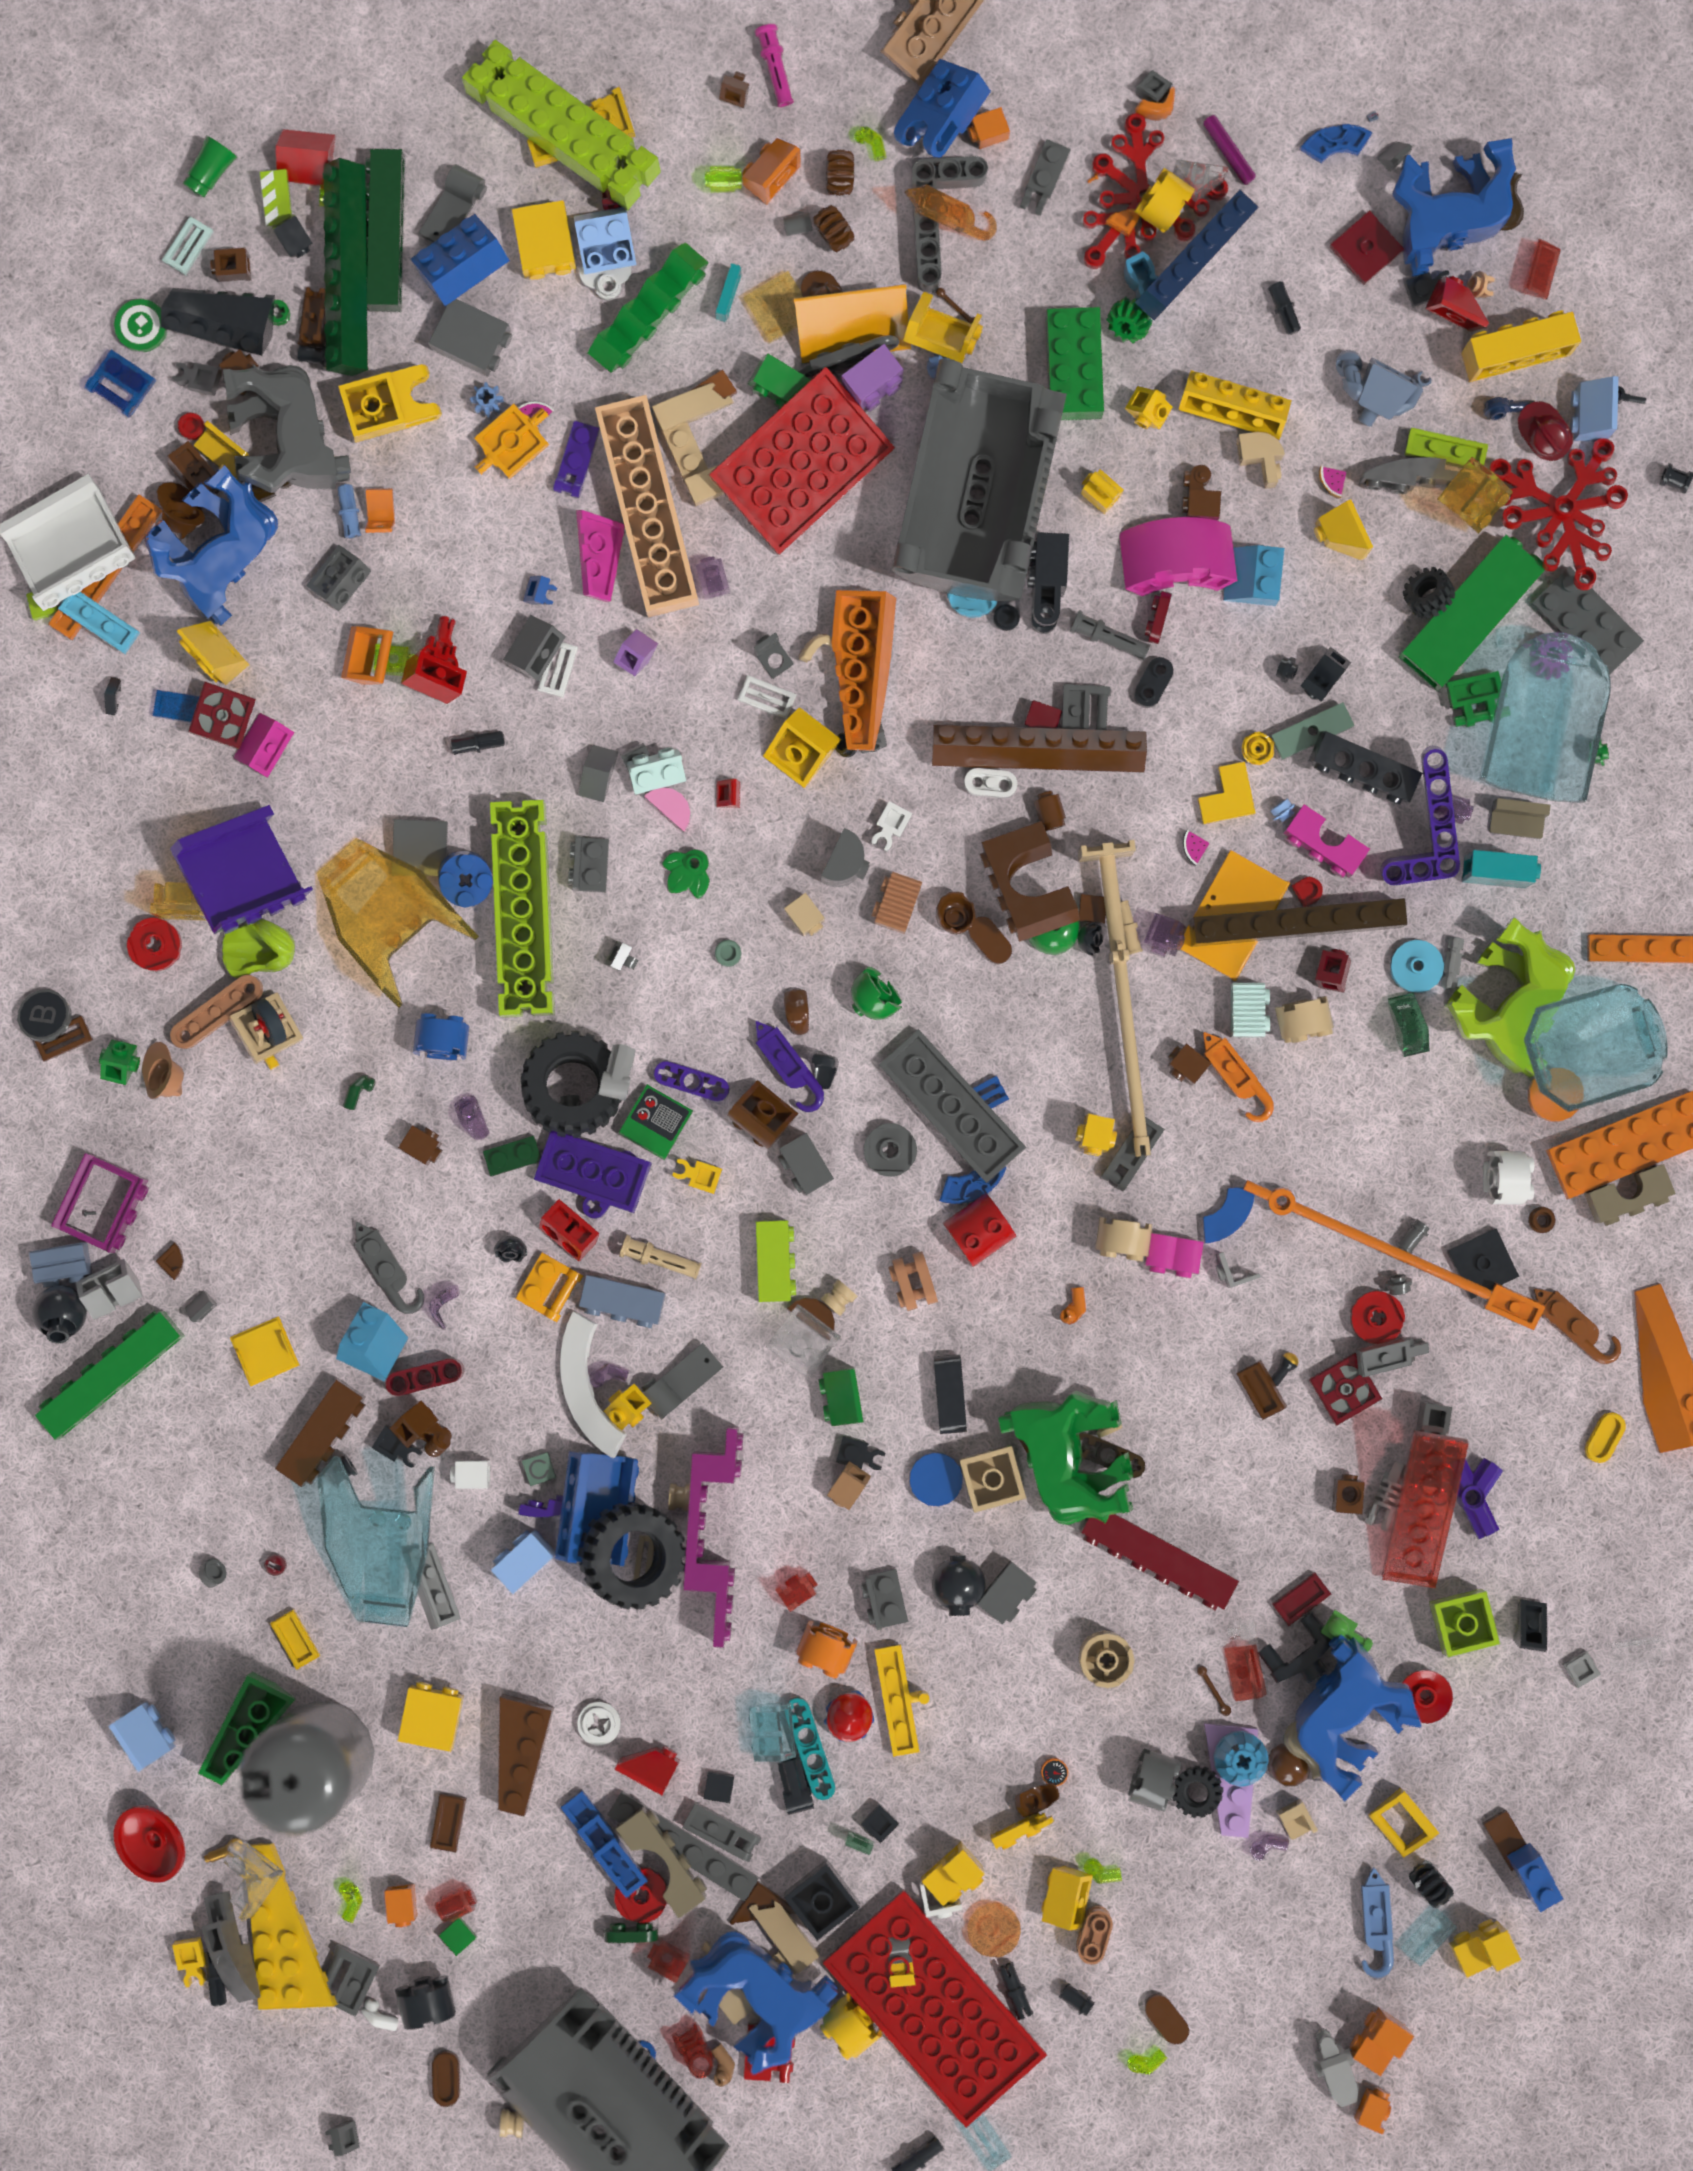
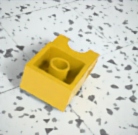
[338,364,442,443]

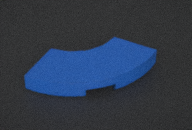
[1300,124,1373,164]
[939,1167,1007,1204]
[1203,1187,1255,1244]

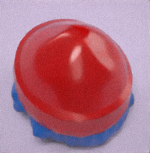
[824,1690,874,1742]

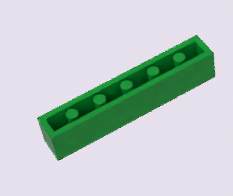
[35,1311,185,1440]

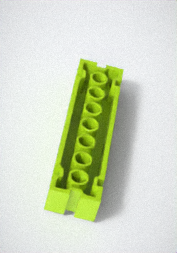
[462,39,661,211]
[490,800,555,1018]

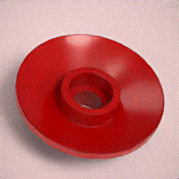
[1402,1670,1453,1724]

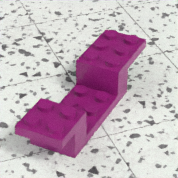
[684,1426,744,1648]

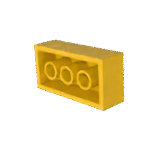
[1461,310,1582,383]

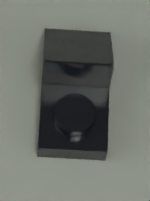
[1513,1599,1547,1652]

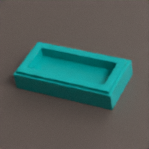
[715,263,742,322]

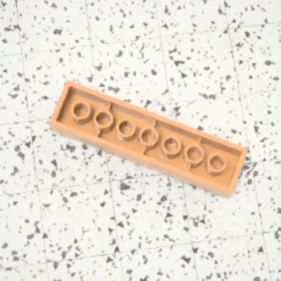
[595,395,699,618]

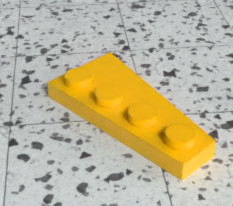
[527,86,636,168]

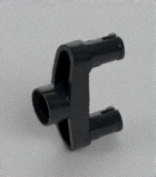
[1257,1611,1331,1683]

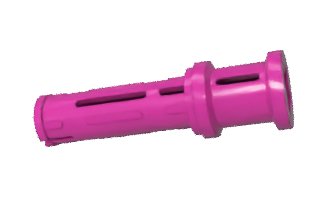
[754,24,794,107]

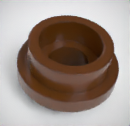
[1528,1207,1556,1233]

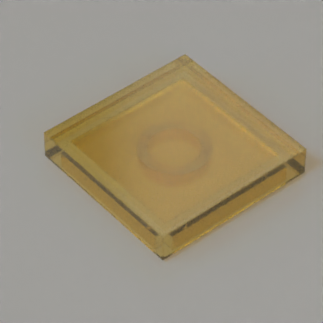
[743,271,802,343]

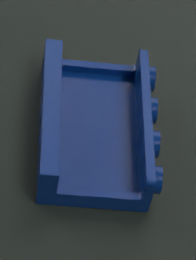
[555,1451,639,1566]

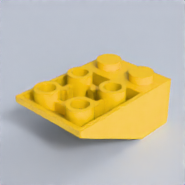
[176,621,249,685]

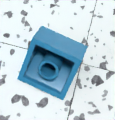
[1223,545,1285,606]
[336,1302,408,1382]

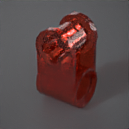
[672,2022,714,2079]

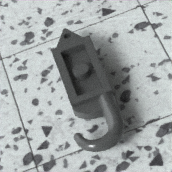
[798,335,899,377]
[355,1222,424,1314]

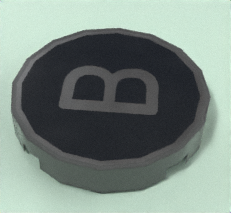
[17,990,72,1042]

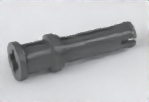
[1070,610,1150,660]

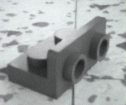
[306,545,371,611]
[568,836,609,893]
[861,1569,908,1630]

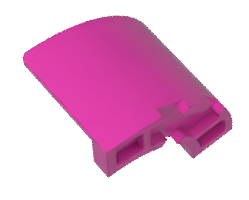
[1119,517,1237,597]

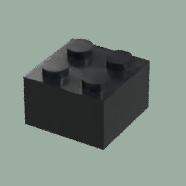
[784,1859,860,1941]

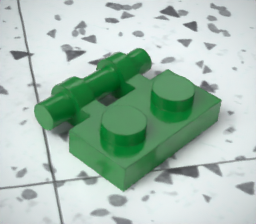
[1445,671,1508,727]

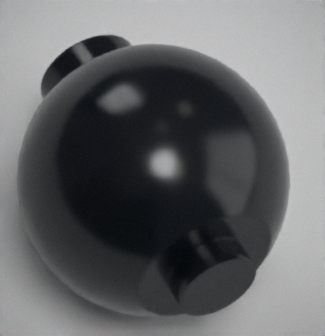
[32,1285,87,1344]
[932,1555,986,1616]

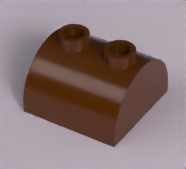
[727,1080,799,1150]

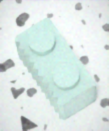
[1230,983,1270,1038]

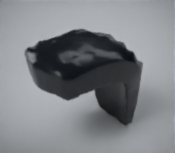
[812,1053,839,1089]

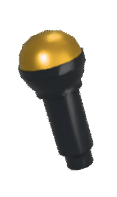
[1271,1352,1299,1387]

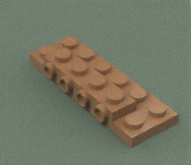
[880,0,984,86]

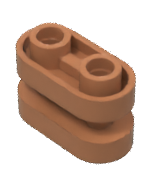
[888,1251,938,1311]
[1076,1905,1113,1965]

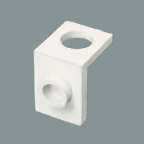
[919,1880,962,1919]

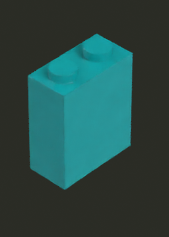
[1462,850,1541,888]

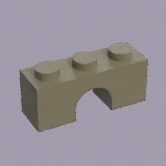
[1584,1164,1676,1226]

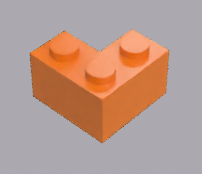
[1349,2007,1415,2077]

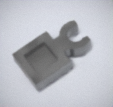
[172,362,223,396]

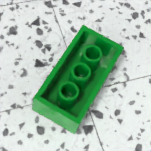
[1045,307,1104,421]

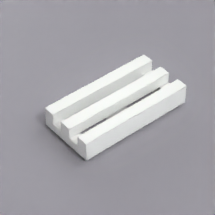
[537,643,578,698]
[738,675,797,720]

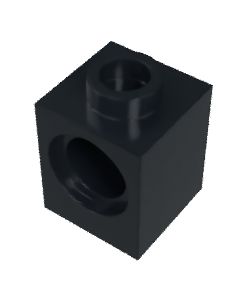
[272,214,313,258]

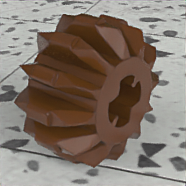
[826,149,855,196]
[813,205,854,252]

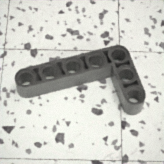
[911,156,988,293]

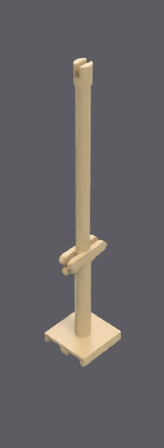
[1078,840,1151,1157]

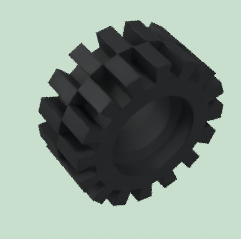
[1403,567,1455,618]
[1173,1766,1224,1818]

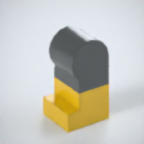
[888,1936,915,1987]

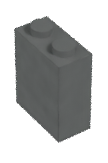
[428,299,512,377]

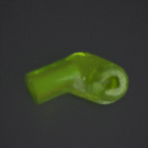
[854,126,887,161]
[1084,1857,1122,1884]
[338,1881,363,1923]
[1127,2048,1168,2075]

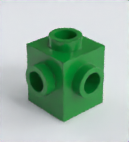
[99,1039,140,1085]

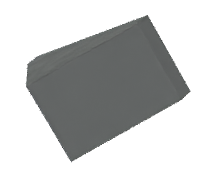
[578,745,618,803]

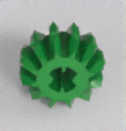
[1106,297,1153,344]

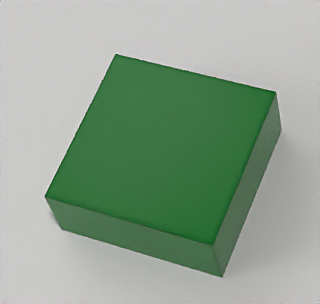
[439,1916,478,1956]

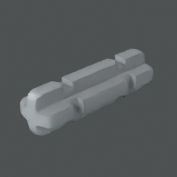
[1441,937,1464,989]

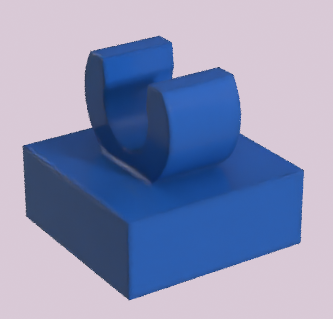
[523,575,557,605]

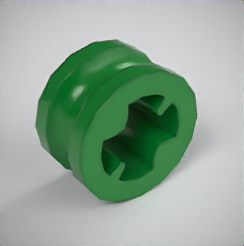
[273,299,291,326]

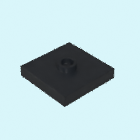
[1447,1228,1520,1299]

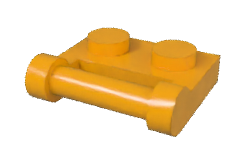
[515,1252,584,1322]

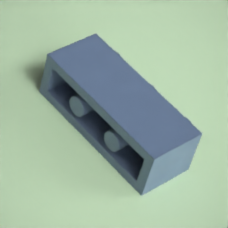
[579,1275,666,1329]

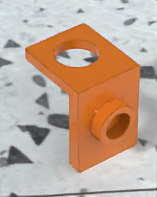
[365,488,395,533]

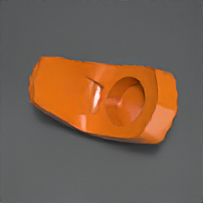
[1135,86,1175,121]

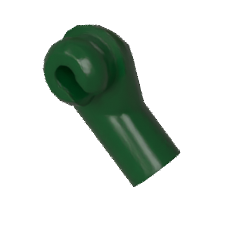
[343,1075,376,1110]

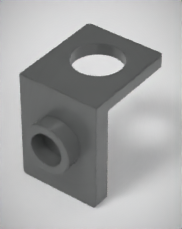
[754,632,794,679]

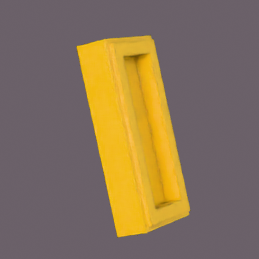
[270,1609,321,1670]

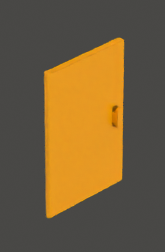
[793,284,911,363]
[1176,850,1290,981]

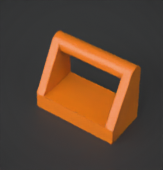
[341,626,394,685]

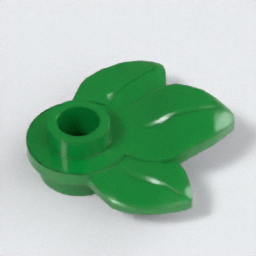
[662,849,710,899]

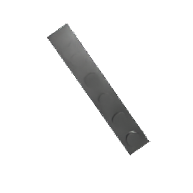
[607,1791,759,1902]

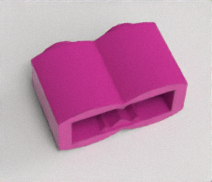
[1144,1233,1204,1279]

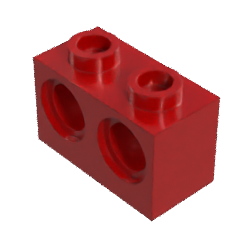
[539,1199,600,1262]

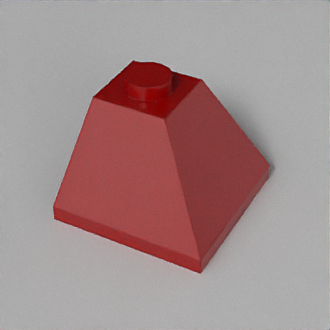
[1425,276,1489,332]
[614,1746,680,1796]

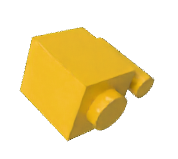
[1081,469,1124,515]

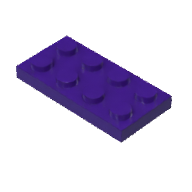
[534,1130,652,1213]

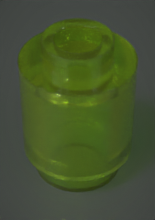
[705,165,742,193]

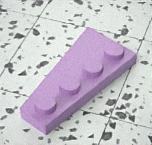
[1204,1723,1258,1838]

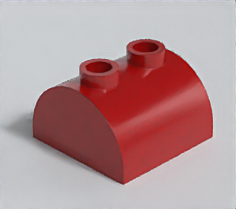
[942,1193,1017,1267]

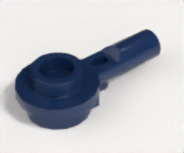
[1483,397,1535,420]

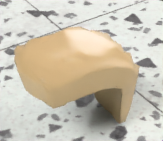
[799,634,832,663]

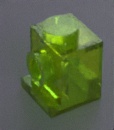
[374,644,414,676]

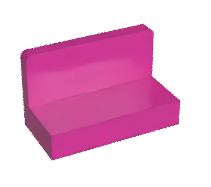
[234,713,295,778]

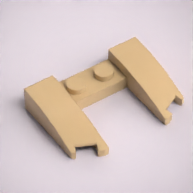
[652,383,734,507]
[702,1901,819,2025]

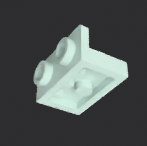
[627,747,686,795]

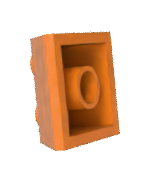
[742,138,801,205]

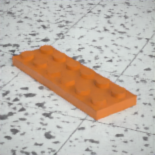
[1546,1091,1693,1200]

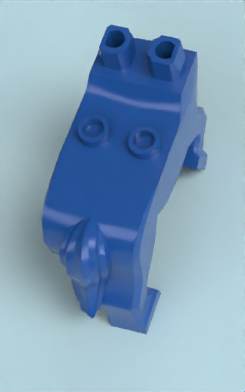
[144,465,278,626]
[674,1932,838,2075]

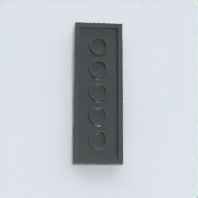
[879,1029,1026,1184]

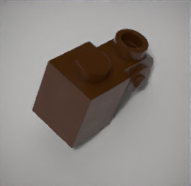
[1181,465,1221,521]
[390,1400,452,1457]

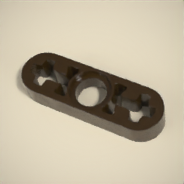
[1079,1432,1145,1478]

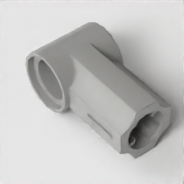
[599,1044,635,1101]

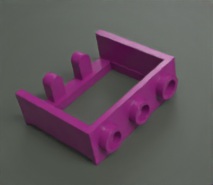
[51,1153,149,1253]

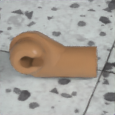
[710,2043,735,2087]

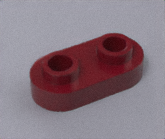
[1144,591,1172,644]

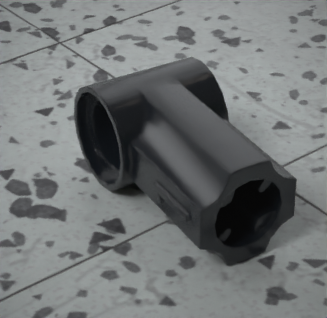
[778,1757,814,1815]

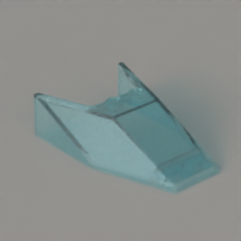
[317,1456,435,1627]

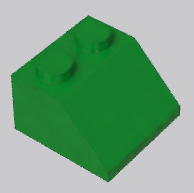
[818,1367,863,1426]

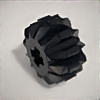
[1409,1860,1454,1909]

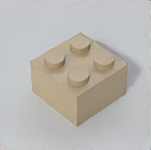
[959,1445,1026,1513]

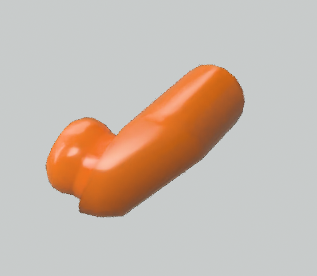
[1060,1287,1086,1325]

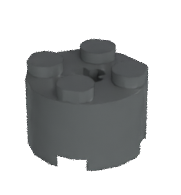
[1128,1748,1181,1812]

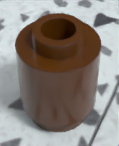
[1034,790,1066,831]

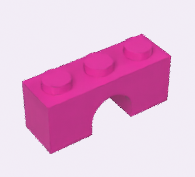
[1283,804,1370,878]

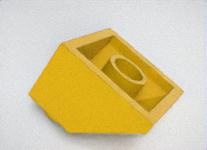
[1314,499,1373,560]

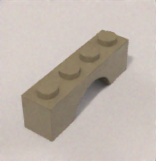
[616,1806,707,1918]

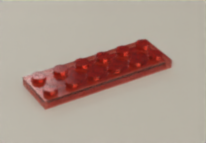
[1381,1431,1469,1588]

